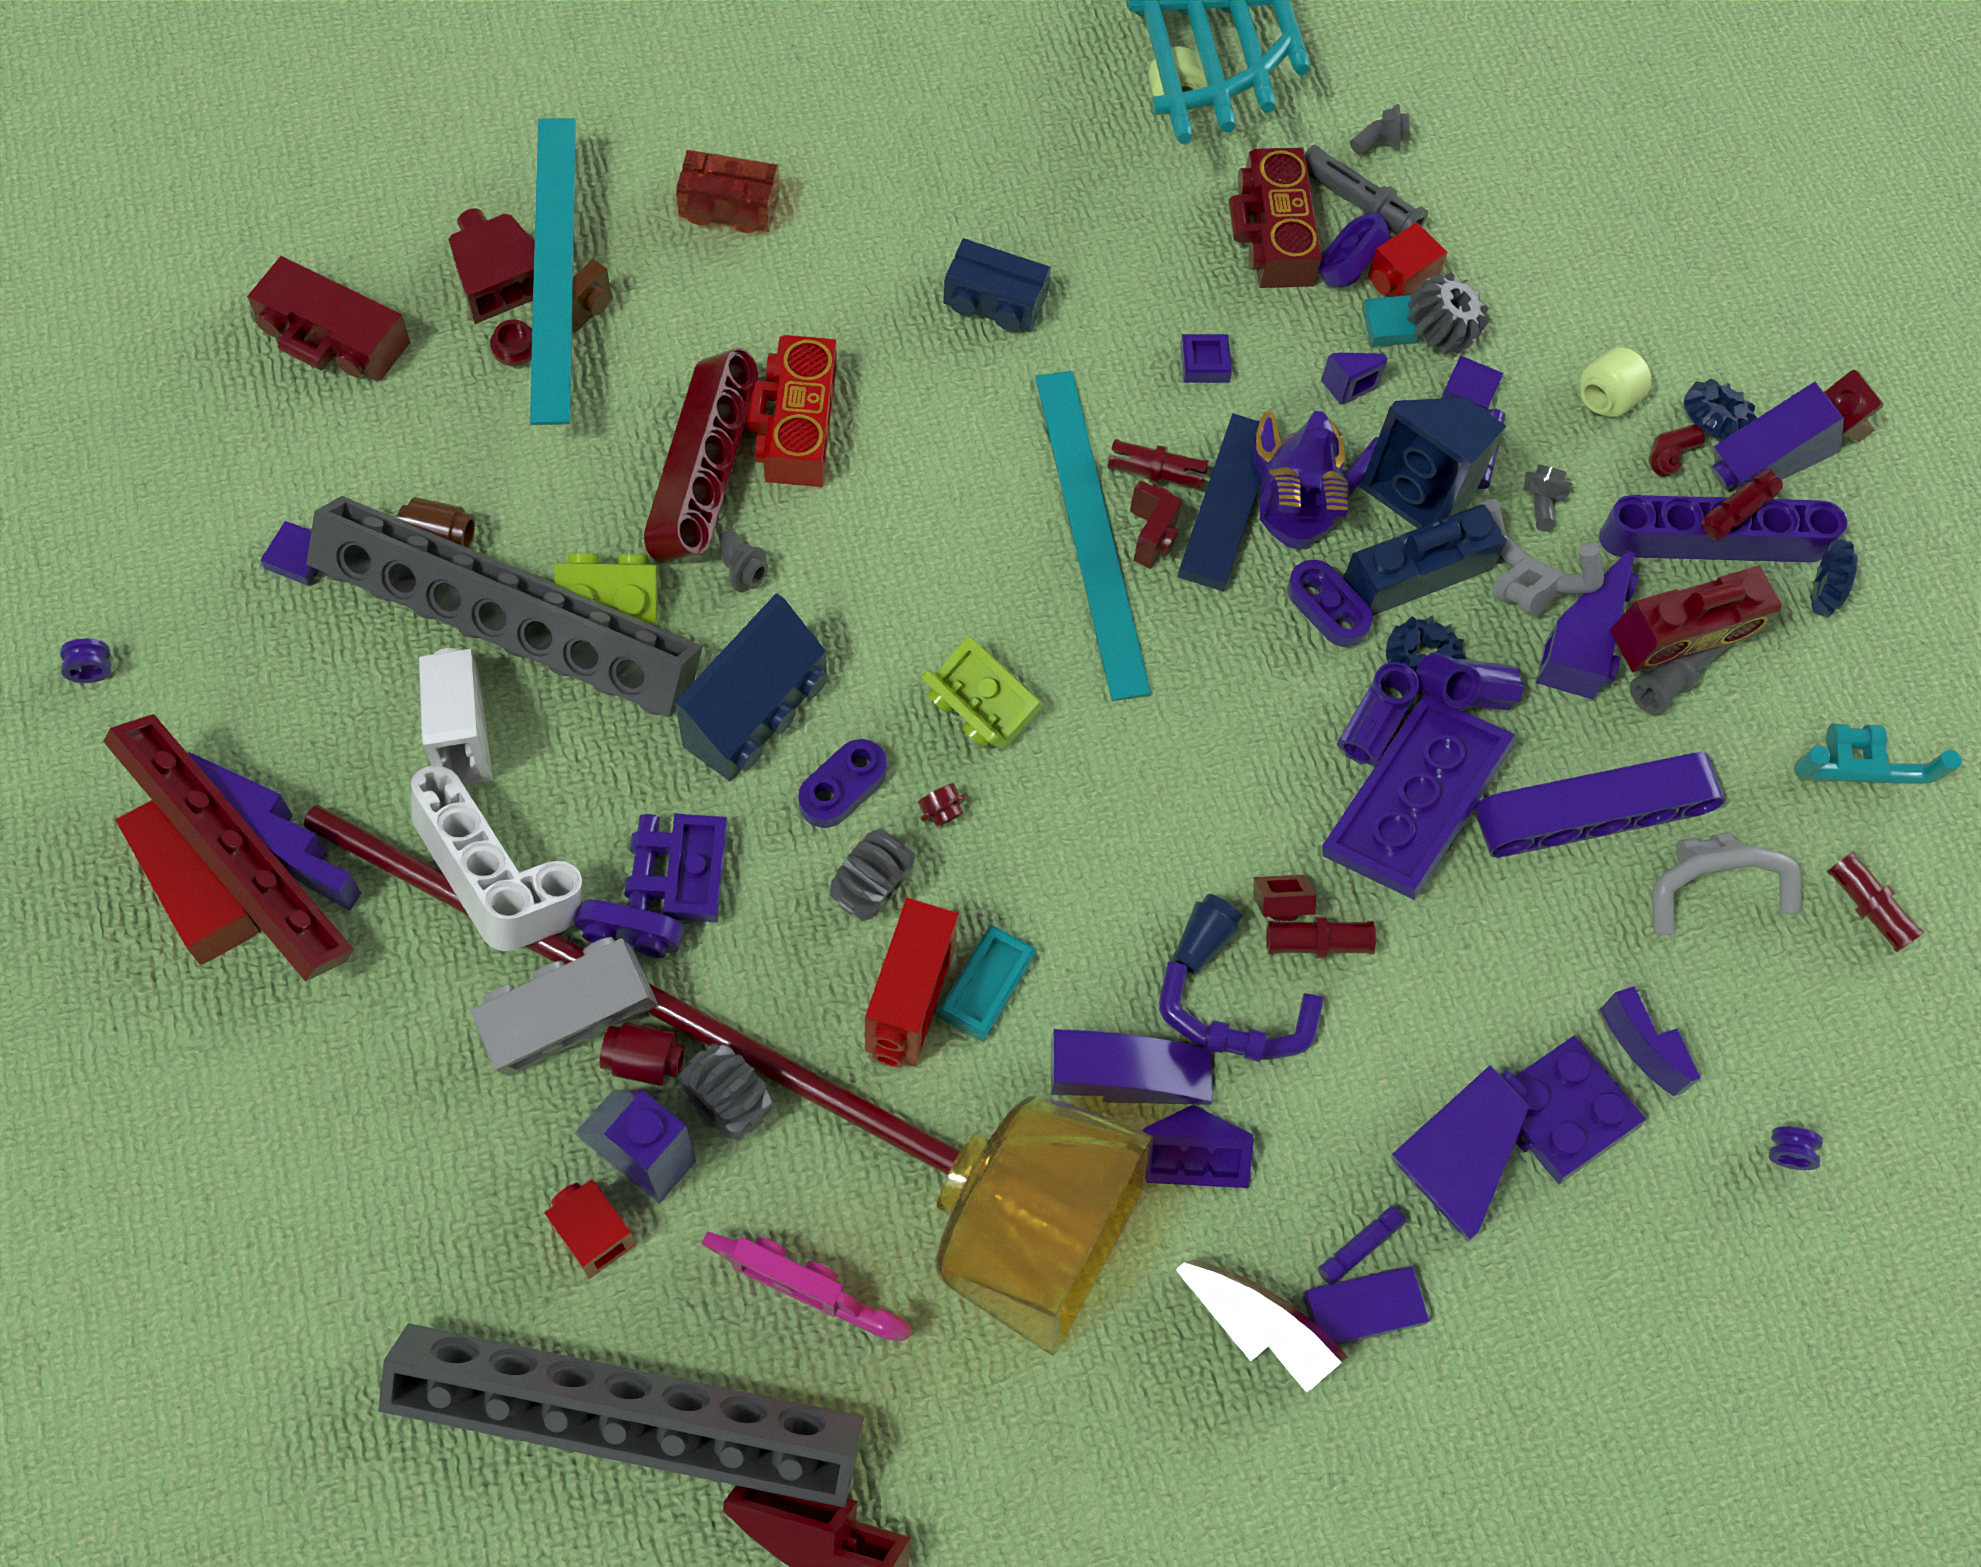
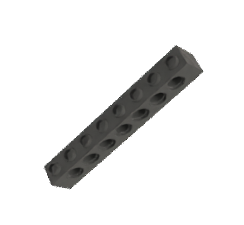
[306,496,703,717]
[378,1323,864,1508]

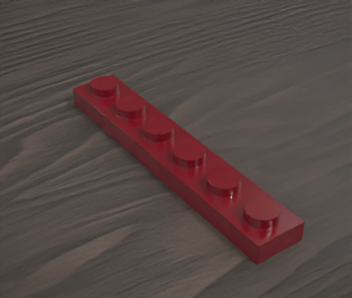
[103,714,354,982]

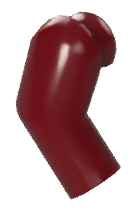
[1649,424,1705,477]

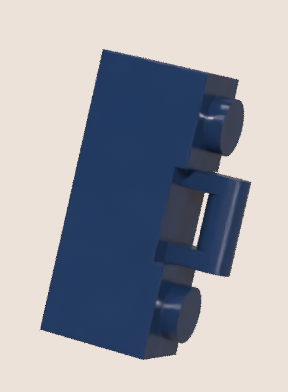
[1343,504,1507,616]

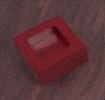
[1253,875,1316,921]

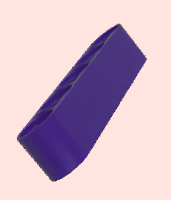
[1599,495,1848,562]
[1474,752,1726,858]

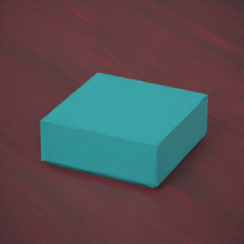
[1362,295,1418,347]

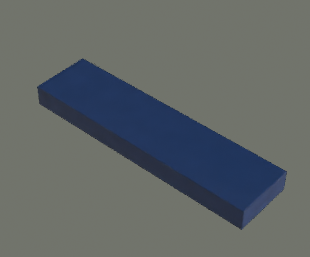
[1177,413,1278,592]

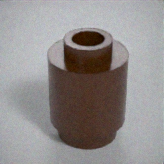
[397,497,476,549]

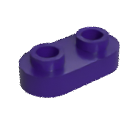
[1318,213,1390,287]
[1287,560,1373,647]
[798,739,887,828]
[575,899,685,958]

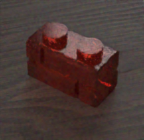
[676,150,780,233]

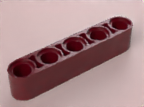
[644,348,758,563]

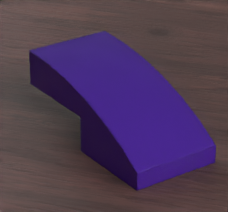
[1600,986,1701,1097]

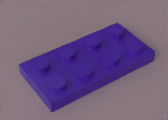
[1322,694,1515,900]

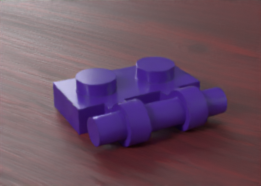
[624,813,728,922]

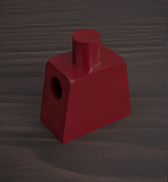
[448,208,535,324]

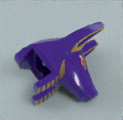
[1253,411,1350,549]

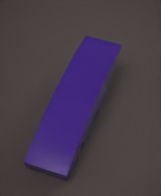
[188,752,361,911]

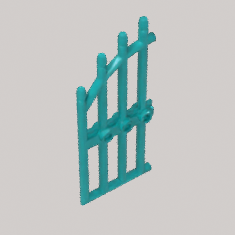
[1125,0,1310,144]

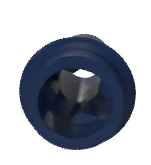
[1171,893,1242,975]

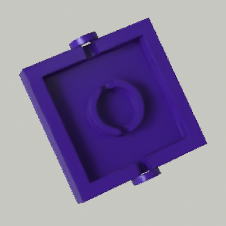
[1514,1035,1646,1185]

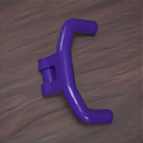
[1159,961,1324,1062]

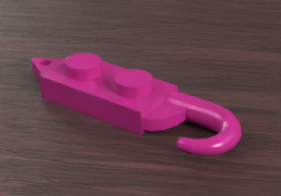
[701,1231,912,1341]

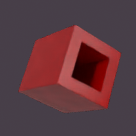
[1367,222,1448,298]
[544,1179,636,1279]

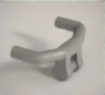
[1482,499,1604,616]
[1652,832,1802,935]

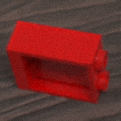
[865,897,959,1068]

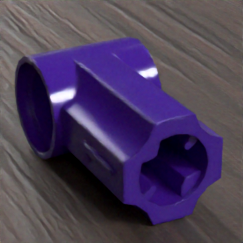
[1416,652,1524,710]
[1337,662,1419,766]

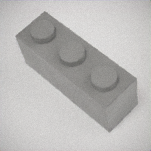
[470,937,658,1076]

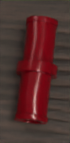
[1108,439,1209,491]
[1826,851,1924,952]
[1266,917,1376,959]

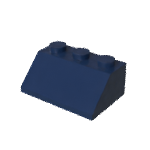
[1360,397,1506,528]
[675,593,828,782]

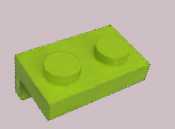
[554,553,660,626]
[921,636,1045,750]

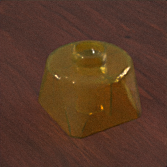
[935,1095,1153,1357]

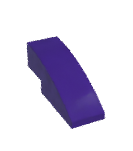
[1051,1029,1212,1105]

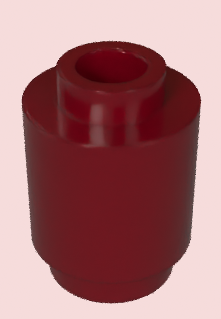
[599,1023,685,1087]

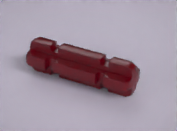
[1701,470,1783,540]

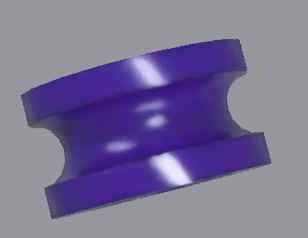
[60,638,111,683]
[1769,1126,1823,1170]

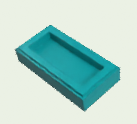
[938,924,1037,1043]

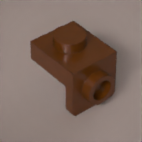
[572,259,612,333]

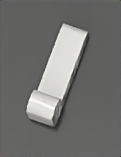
[411,766,582,951]

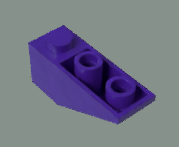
[1536,551,1638,700]

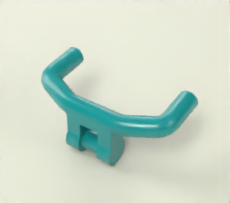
[1794,723,1962,784]

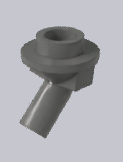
[1350,104,1409,155]
[1523,465,1573,532]
[719,530,768,593]

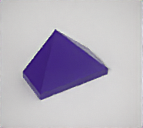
[1138,1105,1254,1188]

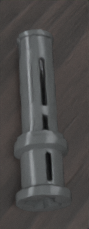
[1305,144,1428,235]
[1629,642,1736,715]

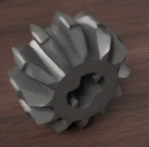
[1407,272,1489,355]
[830,828,915,921]
[680,1044,772,1140]

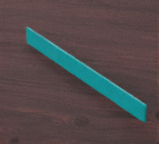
[530,118,576,425]
[1035,371,1151,702]

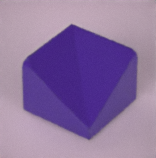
[1321,352,1388,405]

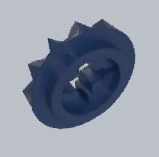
[1684,378,1757,439]
[1810,539,1858,617]
[1385,615,1467,673]

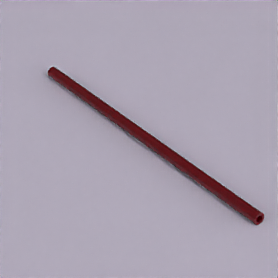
[304,805,964,1177]

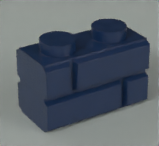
[943,238,1051,332]

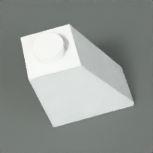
[419,648,494,785]

